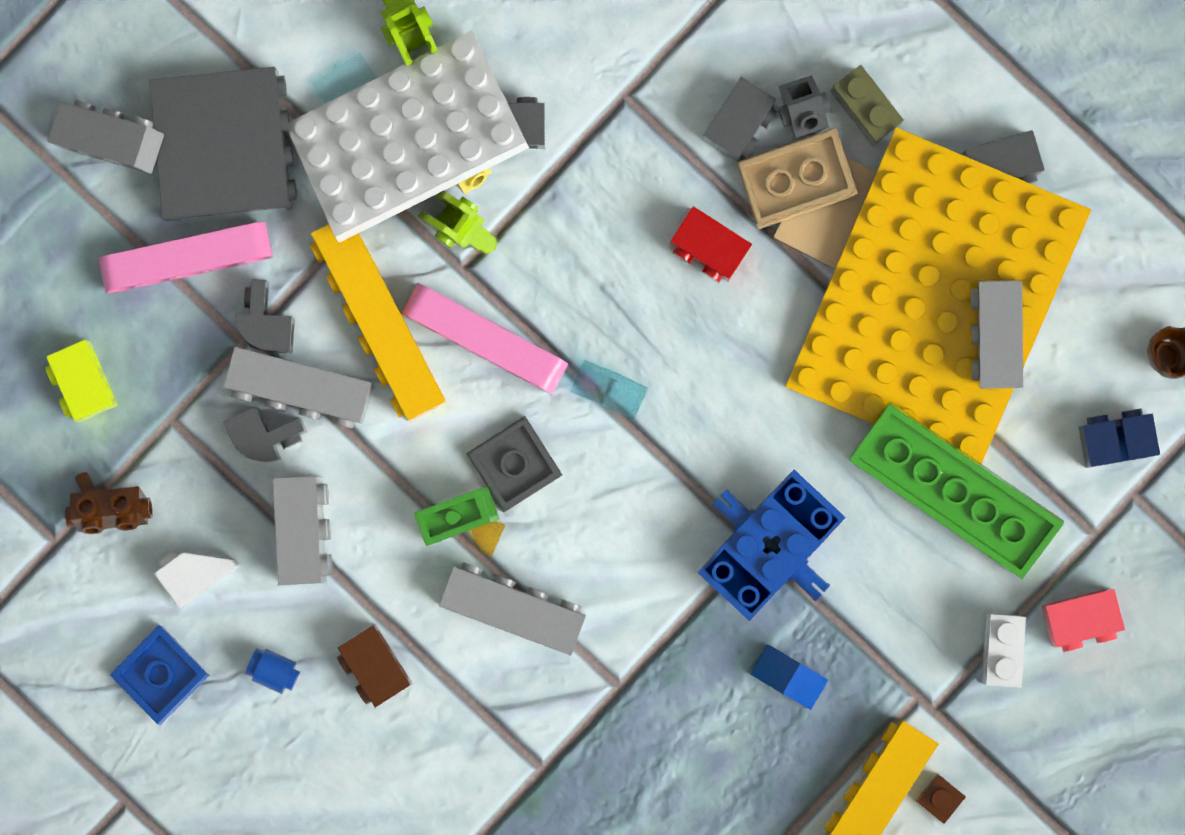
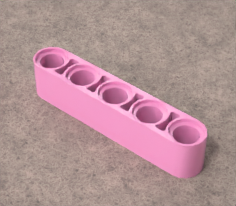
[98,222,273,293]
[401,283,568,394]

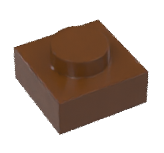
[916,773,966,824]

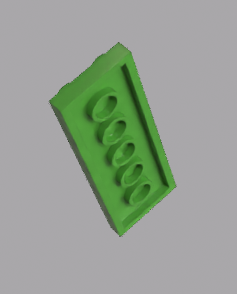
[849,401,1064,579]

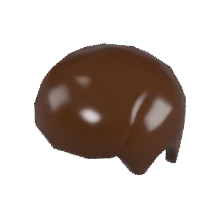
[1147,326,1185,379]

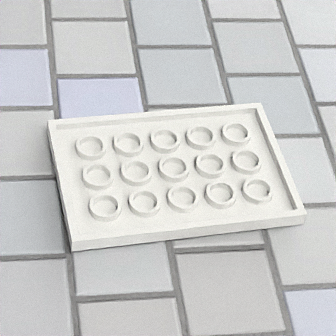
[288,30,529,243]

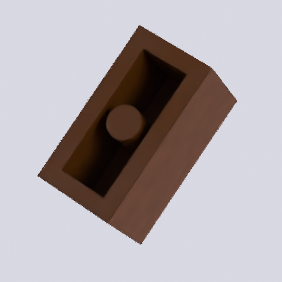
[336,624,413,708]

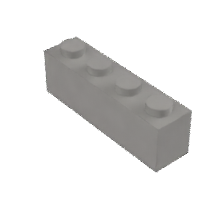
[224,347,373,429]
[439,562,586,656]

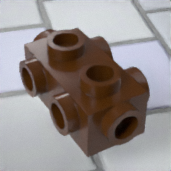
[65,472,153,534]

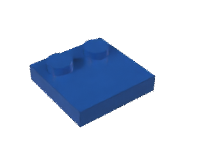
[110,625,210,725]

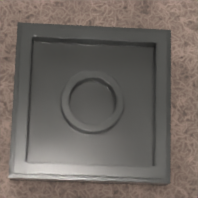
[466,416,563,513]

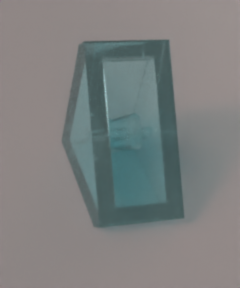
[570,360,648,420]

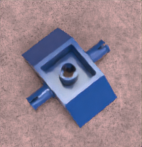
[697,469,846,621]

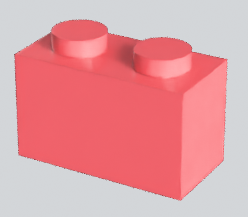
[1041,588,1125,652]

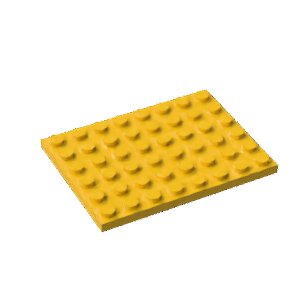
[785,127,1092,464]

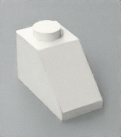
[154,551,240,608]

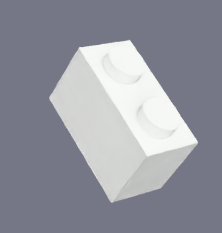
[981,613,1026,688]

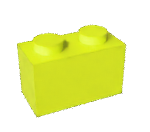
[45,340,118,422]

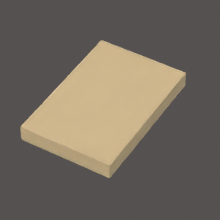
[736,128,858,229]
[773,157,876,270]

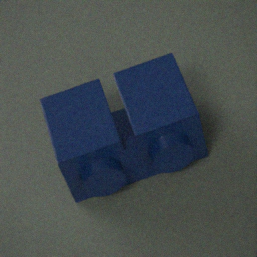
[1078,408,1160,468]

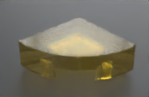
[471,521,506,557]

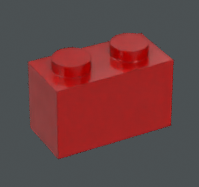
[670,206,752,283]

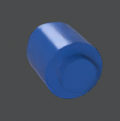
[245,648,300,694]

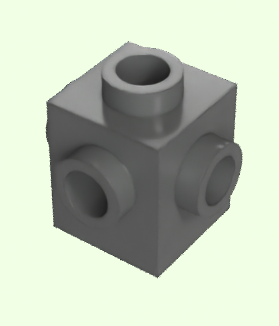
[778,75,831,138]

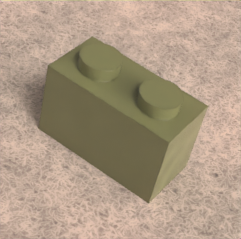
[830,65,904,146]

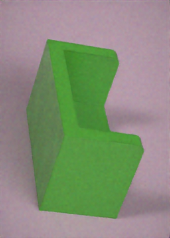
[414,487,499,546]

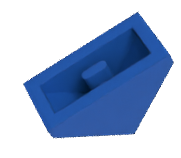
[750,644,828,710]

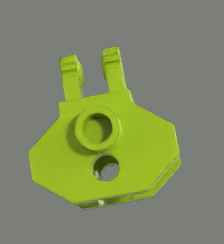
[380,0,438,66]
[417,191,498,254]

